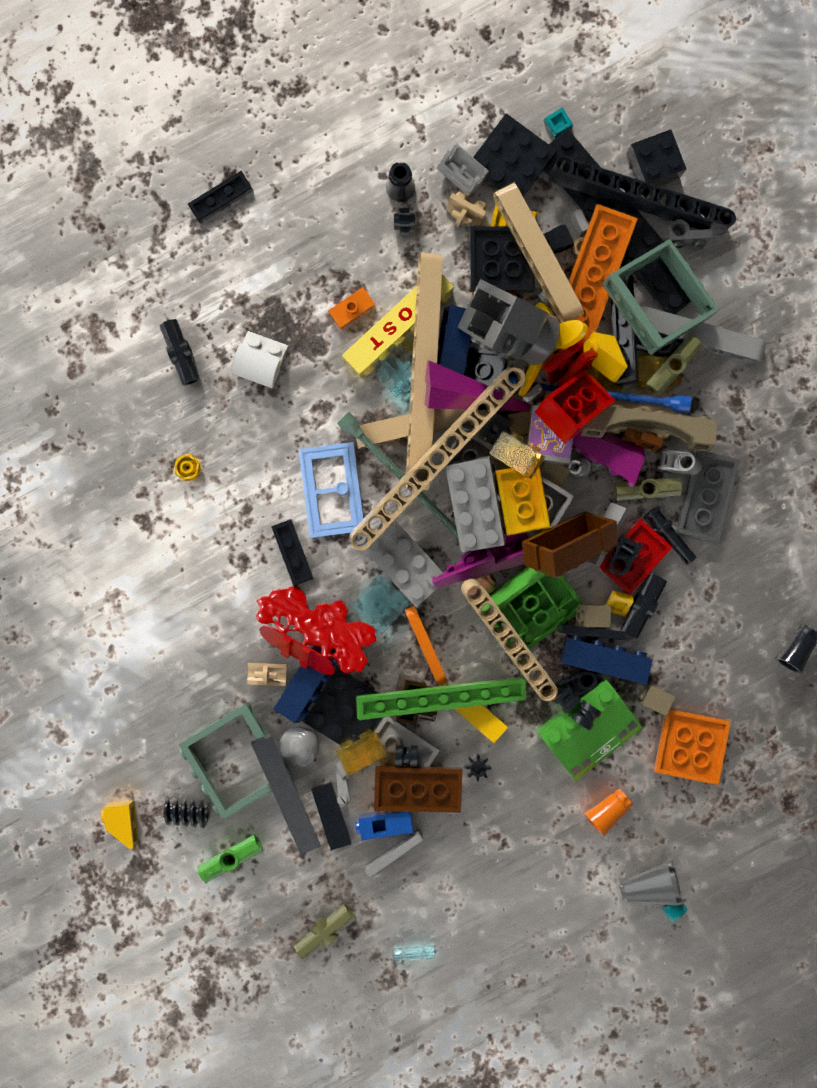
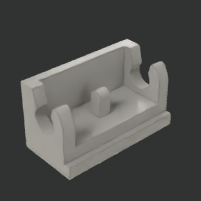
[436,144,489,196]

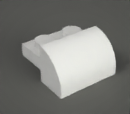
[232,331,288,388]

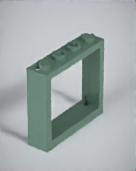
[602,239,719,355]
[179,702,293,819]

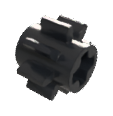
[394,208,415,235]
[464,753,492,782]

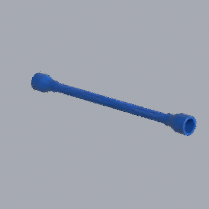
[508,375,692,414]

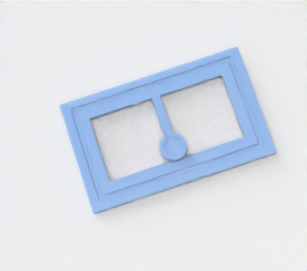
[299,442,363,538]

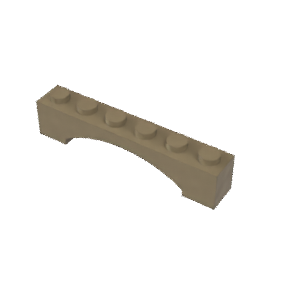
[580,405,717,452]

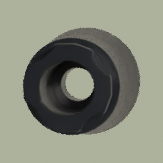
[386,162,415,202]
[775,624,817,674]

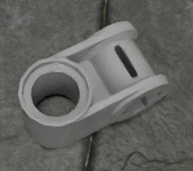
[657,448,702,475]

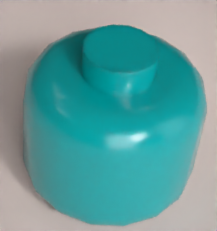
[662,898,687,922]

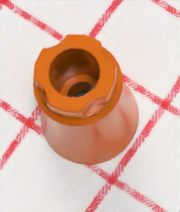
[583,789,633,837]

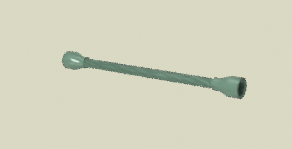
[337,412,468,553]

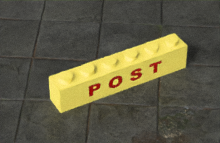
[342,274,454,378]

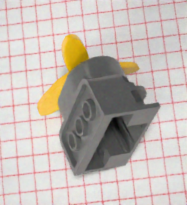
[458,279,588,397]

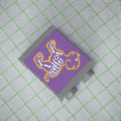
[524,403,573,466]

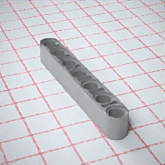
[640,305,767,364]

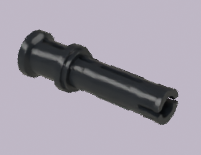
[643,505,697,565]

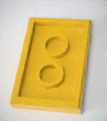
[495,463,550,536]

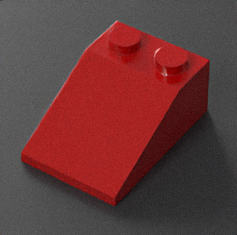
[535,369,615,444]

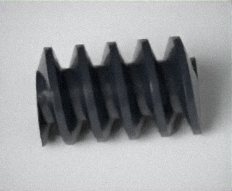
[163,797,211,829]

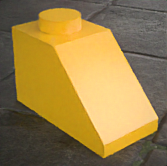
[583,332,627,382]
[101,800,139,849]

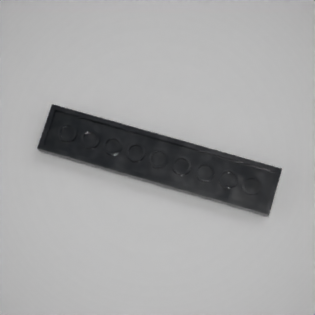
[544,129,705,315]

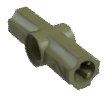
[645,335,704,397]
[614,477,682,501]
[293,903,356,961]

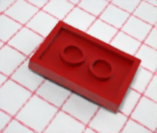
[596,519,673,595]

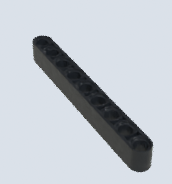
[549,156,736,235]

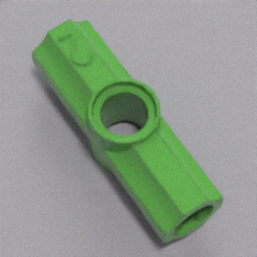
[197,834,263,883]

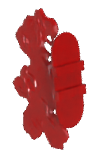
[256,586,377,675]

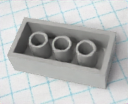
[445,456,505,552]
[358,520,443,608]

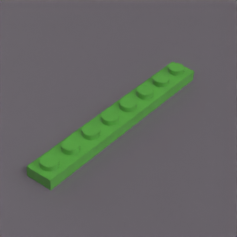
[356,677,526,720]

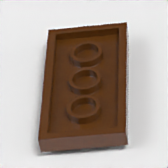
[374,766,463,813]

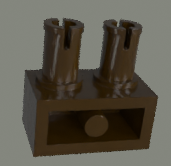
[390,674,437,726]

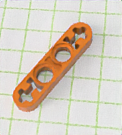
[405,606,448,686]

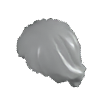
[279,727,319,768]

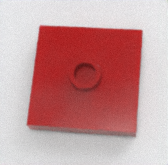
[543,341,584,384]

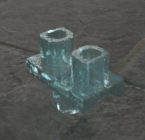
[376,358,412,397]

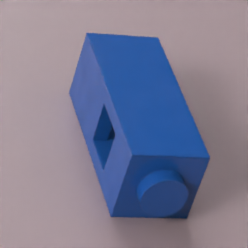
[355,811,413,840]

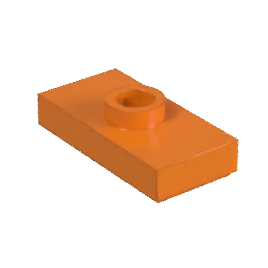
[328,287,375,330]

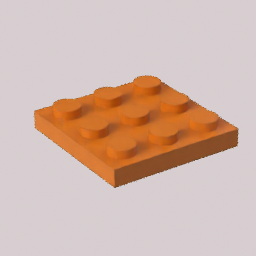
[653,709,731,785]

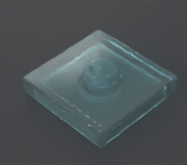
[350,574,411,634]

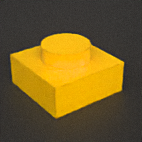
[605,590,633,617]

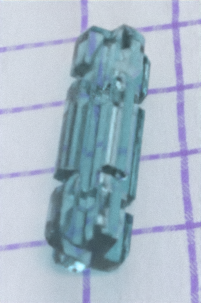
[393,946,435,962]

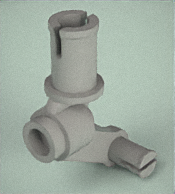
[568,458,612,479]
[335,749,379,806]

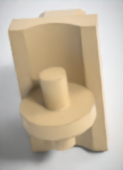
[446,190,487,227]
[247,662,287,686]

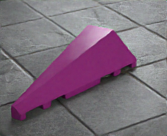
[425,360,530,411]
[572,433,645,487]
[431,528,529,589]

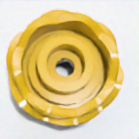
[174,454,201,481]

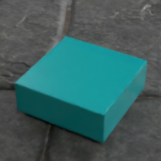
[544,107,573,139]

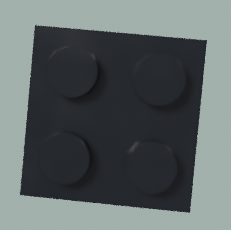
[626,129,687,186]

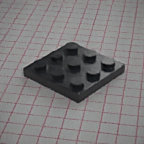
[473,113,557,197]
[469,226,535,293]
[303,667,382,756]

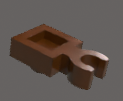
[622,428,664,452]

